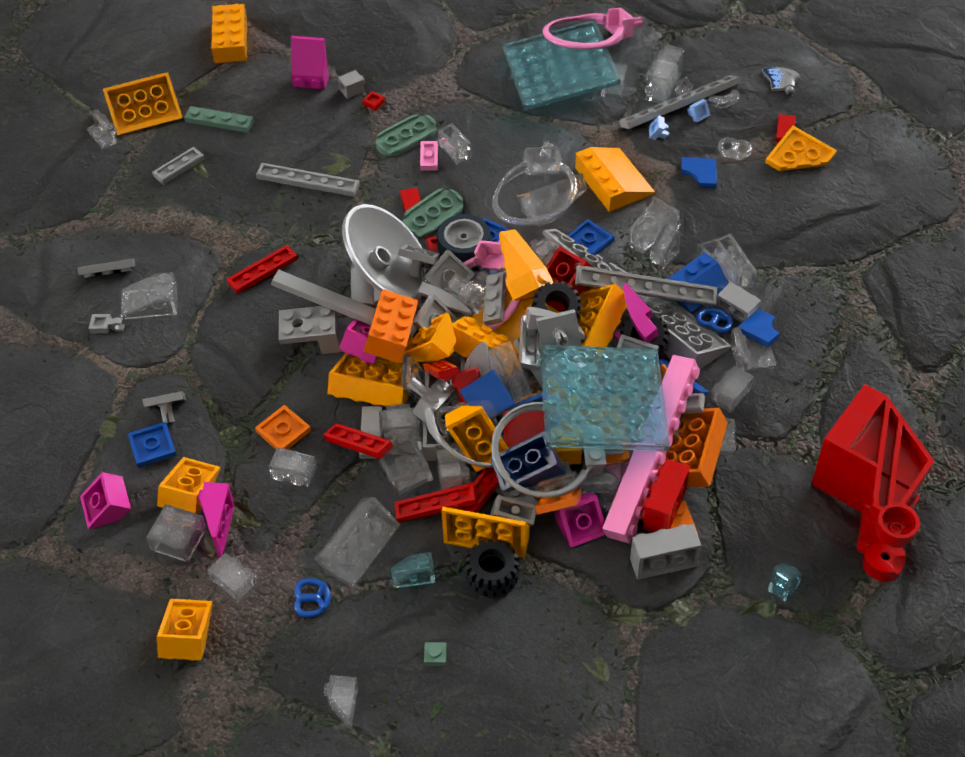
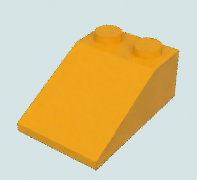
[157,457,220,517]
[157,599,212,661]

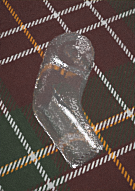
[707,90,740,108]

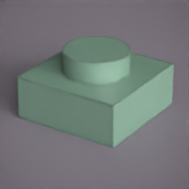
[424,642,447,666]

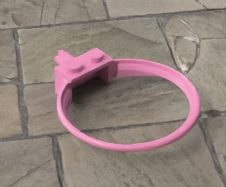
[543,8,643,49]
[464,239,521,330]

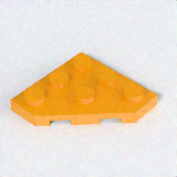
[765,126,837,171]

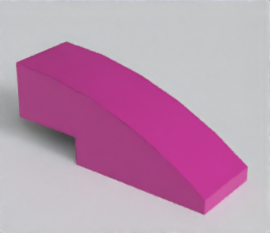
[623,283,659,343]

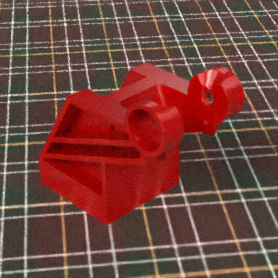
[811,384,934,582]

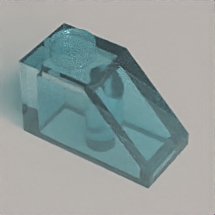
[391,552,435,588]
[768,563,803,602]

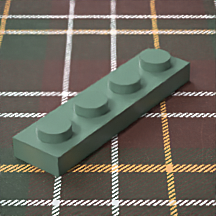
[184,106,254,133]

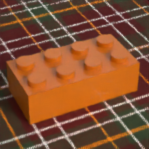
[363,290,418,363]

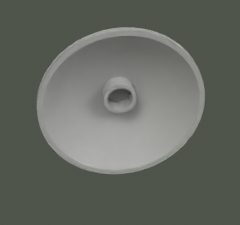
[342,204,430,308]

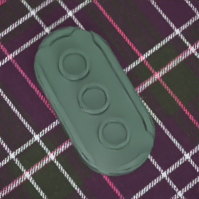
[376,114,437,156]
[402,189,463,239]

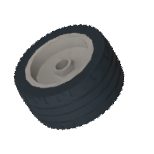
[437,214,491,269]

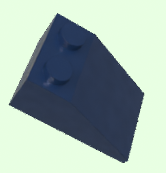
[491,431,566,492]

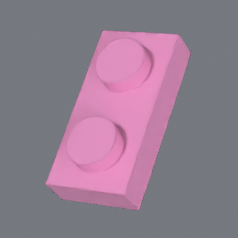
[420,141,438,171]

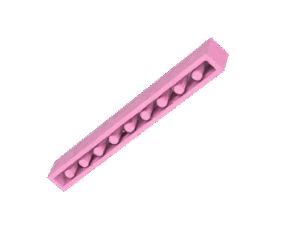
[602,355,700,543]

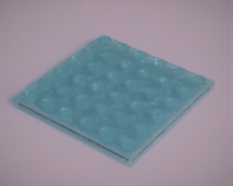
[502,20,621,111]
[539,344,670,451]

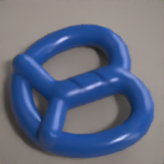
[696,307,733,333]
[294,578,331,618]

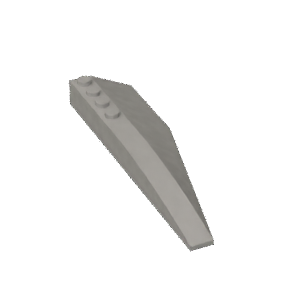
[542,229,731,370]

